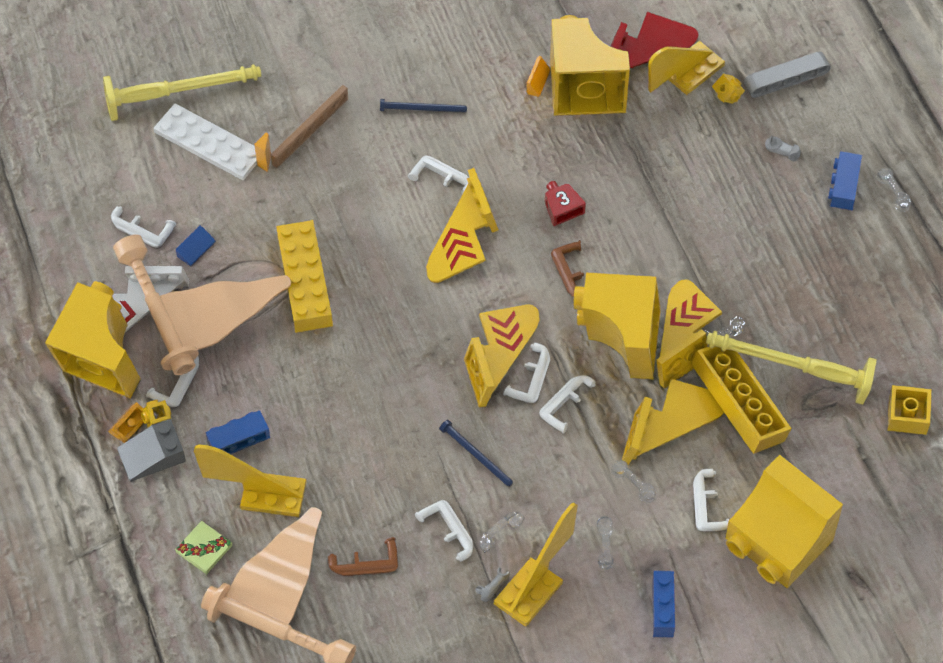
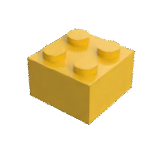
[887,385,932,435]

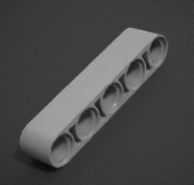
[743,52,831,98]

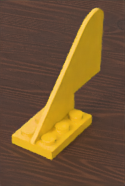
[648,41,725,95]
[621,379,724,465]
[194,445,307,517]
[494,502,578,627]

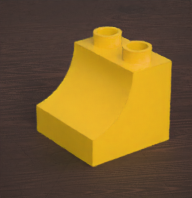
[550,15,630,116]
[574,272,661,380]
[45,281,141,399]
[725,455,843,588]

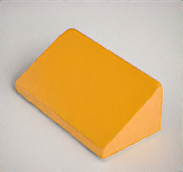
[526,56,550,97]
[254,133,271,172]
[108,402,144,443]

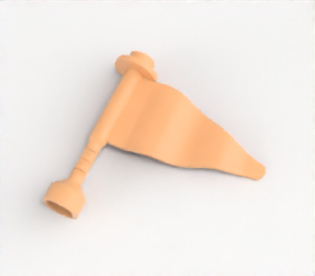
[113,235,291,375]
[201,507,356,663]

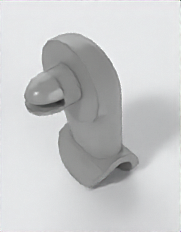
[765,136,801,162]
[475,567,510,602]

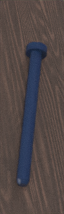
[380,99,467,113]
[439,419,513,487]

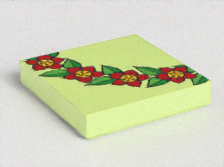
[175,521,233,575]

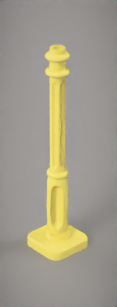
[103,64,261,121]
[706,331,877,405]

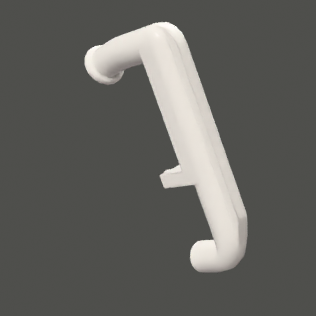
[408,156,469,194]
[111,206,176,248]
[503,342,550,403]
[146,356,199,407]
[539,375,596,434]
[693,468,729,531]
[415,500,473,562]

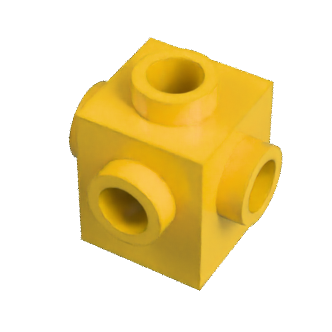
[712,73,745,104]
[141,399,171,427]

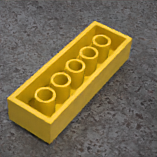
[276,220,333,333]
[691,346,792,454]

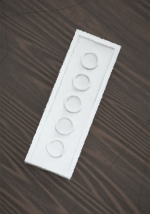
[153,104,257,181]

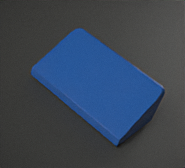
[176,225,216,266]

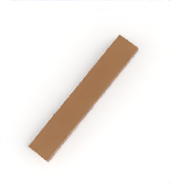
[271,85,348,168]

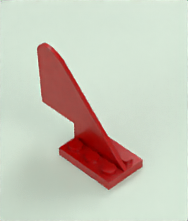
[610,12,699,69]

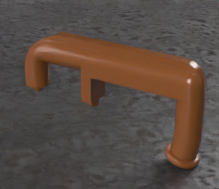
[551,240,584,297]
[328,537,398,576]

